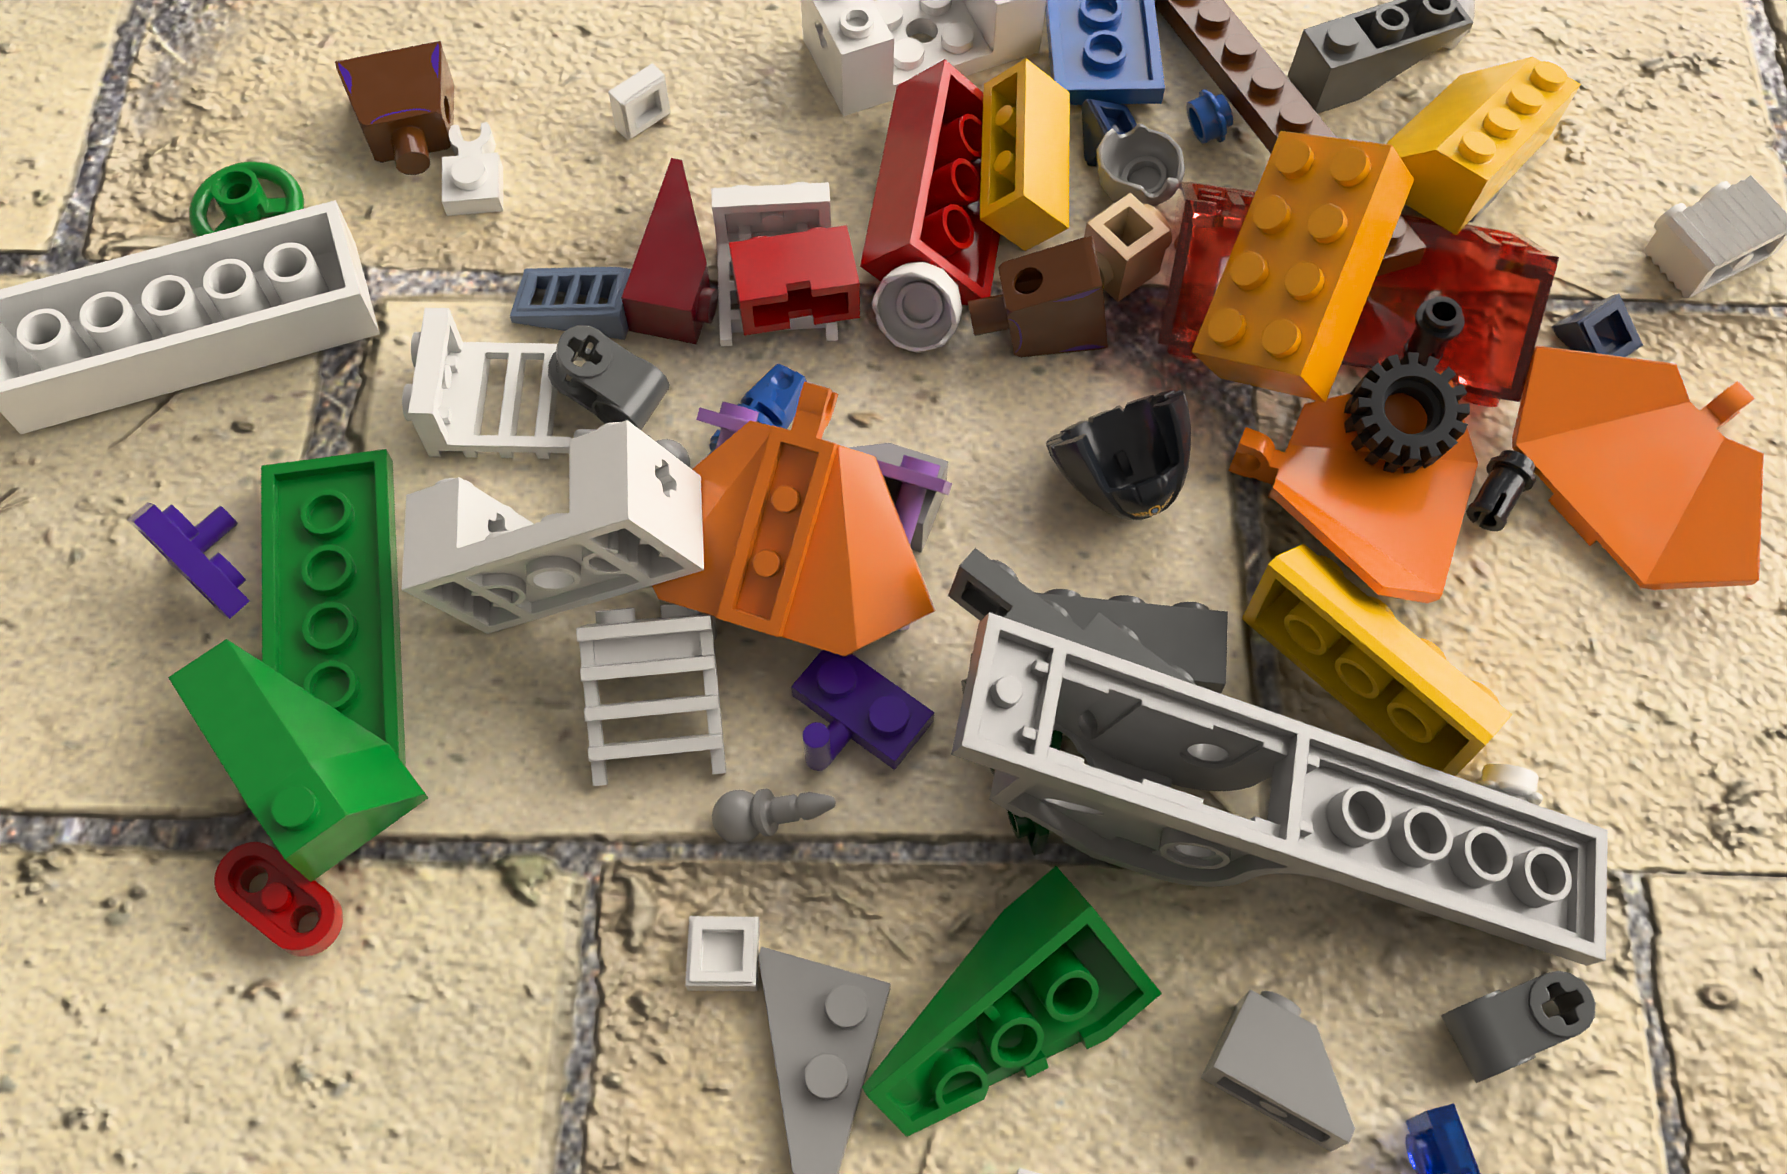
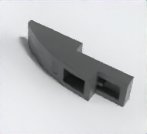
[948,548,1196,685]

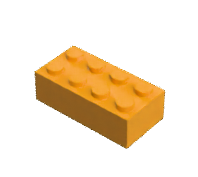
[1191,131,1414,403]

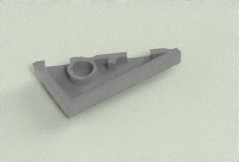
[758,947,891,1174]

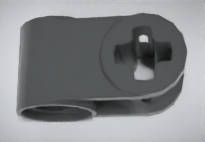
[548,325,670,430]
[1441,971,1596,1083]

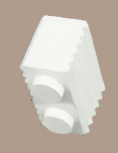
[1645,175,1787,298]

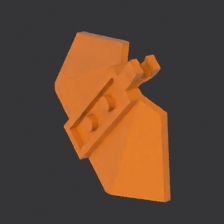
[1512,346,1764,590]
[1228,371,1478,603]
[652,381,936,656]

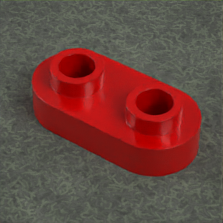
[214,842,343,957]

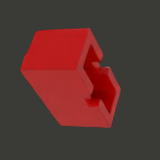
[729,225,860,336]

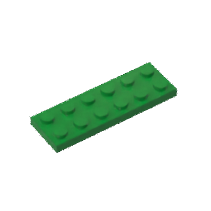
[261,449,406,766]

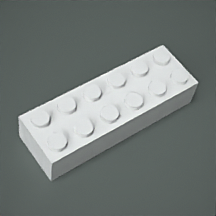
[0,200,380,434]

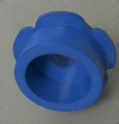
[1186,89,1234,144]

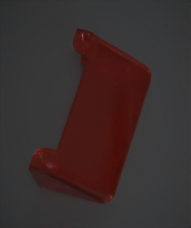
[1157,182,1559,407]

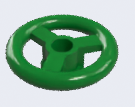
[189,161,305,237]

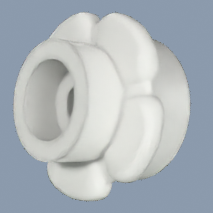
[1475,763,1543,805]

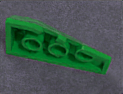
[168,639,428,882]
[862,866,1162,1137]

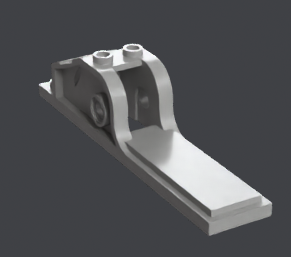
[951,612,1608,966]

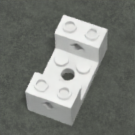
[801,0,1046,117]
[402,420,704,634]

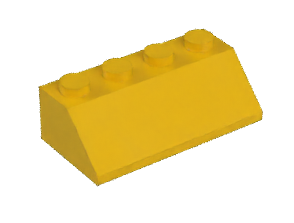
[1386,57,1581,235]
[1242,544,1512,776]

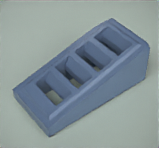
[510,267,631,340]

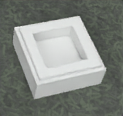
[608,63,671,141]
[685,916,760,991]

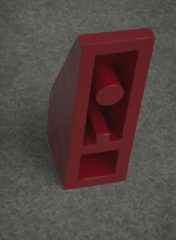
[621,158,718,345]

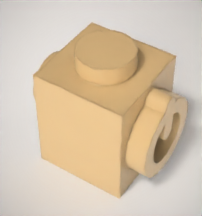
[1084,193,1172,302]

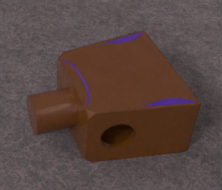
[335,41,454,175]
[968,236,1108,358]

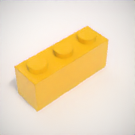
[980,58,1070,251]

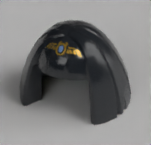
[1046,390,1191,520]

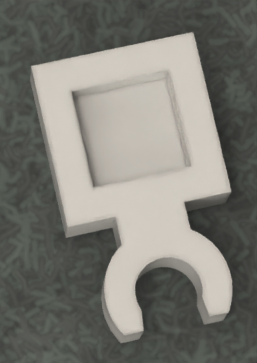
[442,122,503,216]

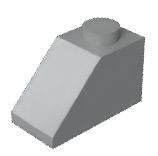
[1201,989,1355,1152]

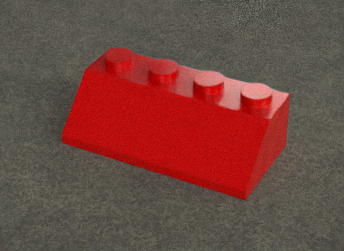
[860,59,1000,305]

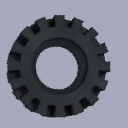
[1344,352,1470,474]

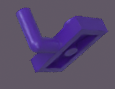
[127,502,250,619]
[791,650,934,771]

